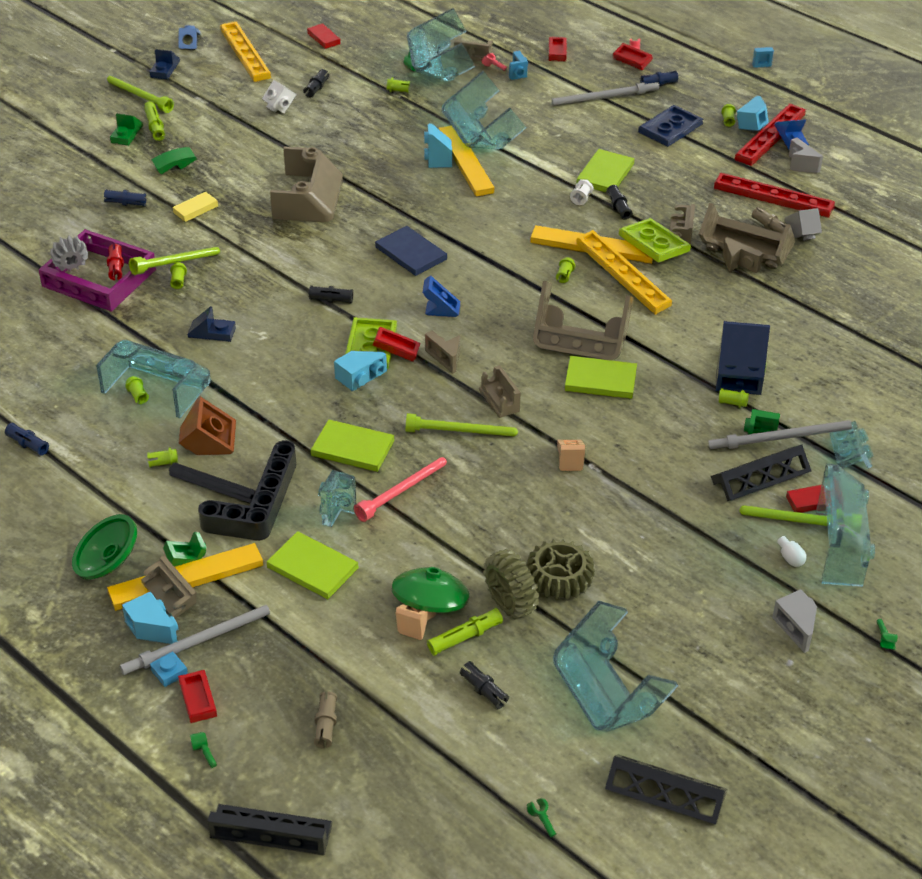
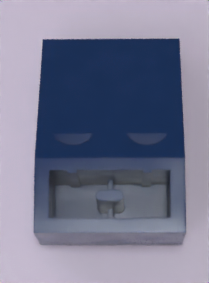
[716,321,770,395]

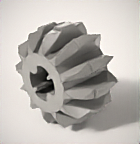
[50,235,88,272]

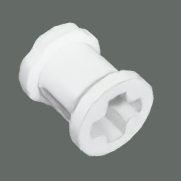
[570,179,593,205]

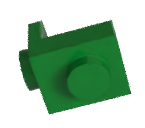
[744,409,780,435]
[163,532,206,566]

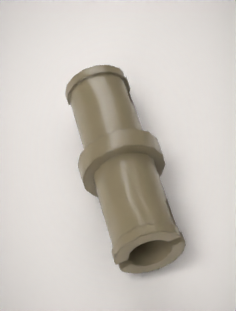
[751,207,786,234]
[314,691,337,748]

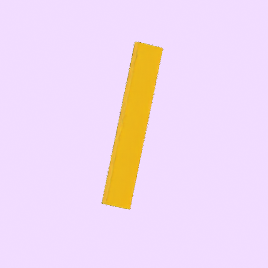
[220,21,271,82]
[439,125,494,197]
[530,225,653,264]
[576,230,672,315]
[107,543,264,611]

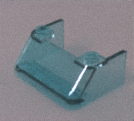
[407,8,475,81]
[442,71,527,149]
[96,340,211,418]
[816,463,875,587]
[553,600,679,732]

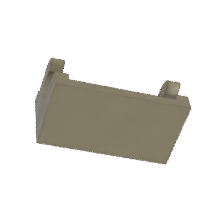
[454,36,493,61]
[670,204,695,245]
[479,365,521,418]
[141,556,196,618]

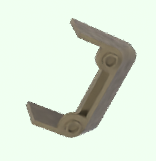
[270,146,343,222]
[699,203,795,269]
[533,281,634,360]

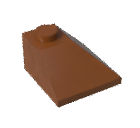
[178,396,236,455]

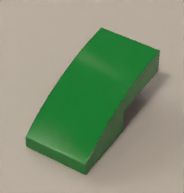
[151,147,197,175]

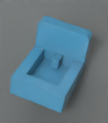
[509,51,528,80]

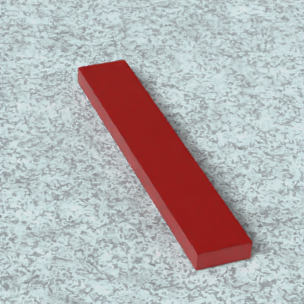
[734,104,806,166]
[714,173,835,218]

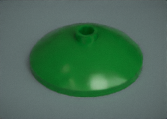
[72,514,137,580]
[392,567,469,613]

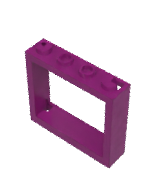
[38,229,156,312]

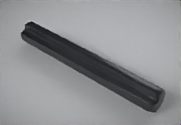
[169,462,256,503]

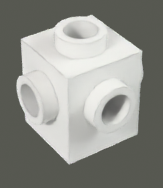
[262,80,296,113]

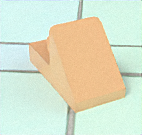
[557,440,585,471]
[395,604,436,640]

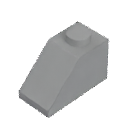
[785,208,822,241]
[772,589,817,653]

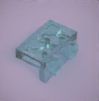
[829,421,874,469]
[318,470,356,527]

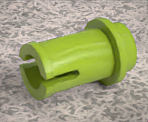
[386,77,410,93]
[721,104,736,127]
[556,257,575,283]
[170,262,187,289]
[125,376,149,404]
[718,389,749,408]
[147,447,178,468]

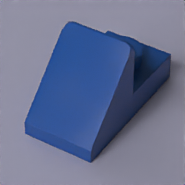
[775,120,809,149]
[422,275,461,317]

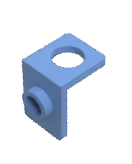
[179,25,201,49]

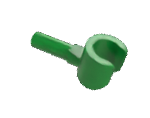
[876,619,898,650]
[190,732,217,768]
[526,798,556,838]

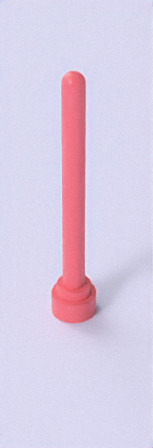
[354,457,447,522]

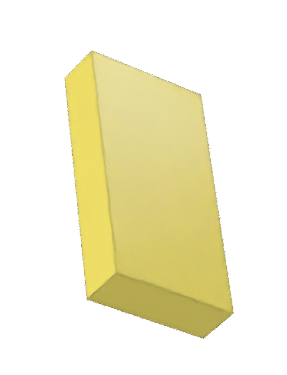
[173,192,218,222]

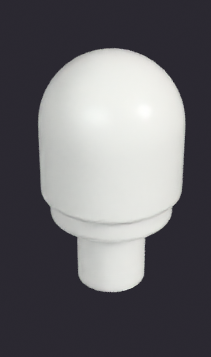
[777,536,807,567]

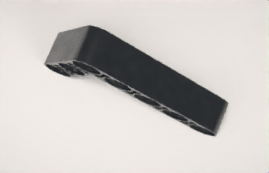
[198,440,296,541]

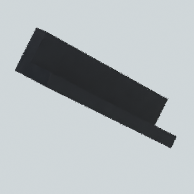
[711,444,812,502]
[605,754,728,825]
[207,804,332,855]

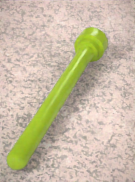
[107,76,174,113]
[129,247,220,275]
[405,413,518,437]
[739,505,860,535]

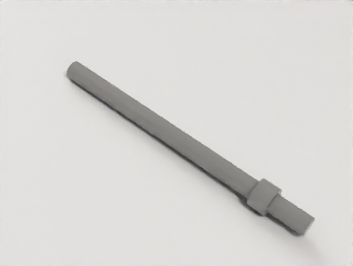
[551,82,659,106]
[708,420,852,450]
[120,605,270,675]

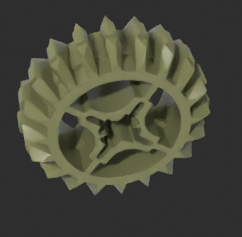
[526,539,595,600]
[483,549,539,619]

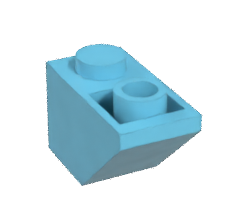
[737,96,769,131]
[424,124,452,168]
[334,351,387,391]
[122,591,179,644]

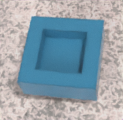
[752,47,774,68]
[150,651,188,687]

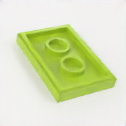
[576,149,635,193]
[618,218,691,263]
[345,317,397,369]
[565,356,637,399]
[311,419,394,472]
[266,531,358,600]

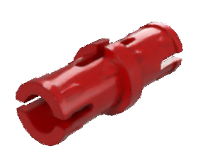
[107,244,124,281]

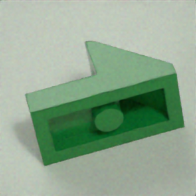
[110,113,143,146]

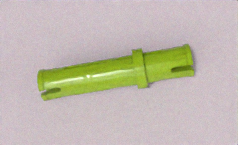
[144,101,165,141]
[427,608,503,656]

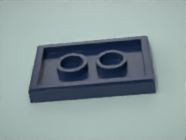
[638,105,703,147]
[375,226,447,276]

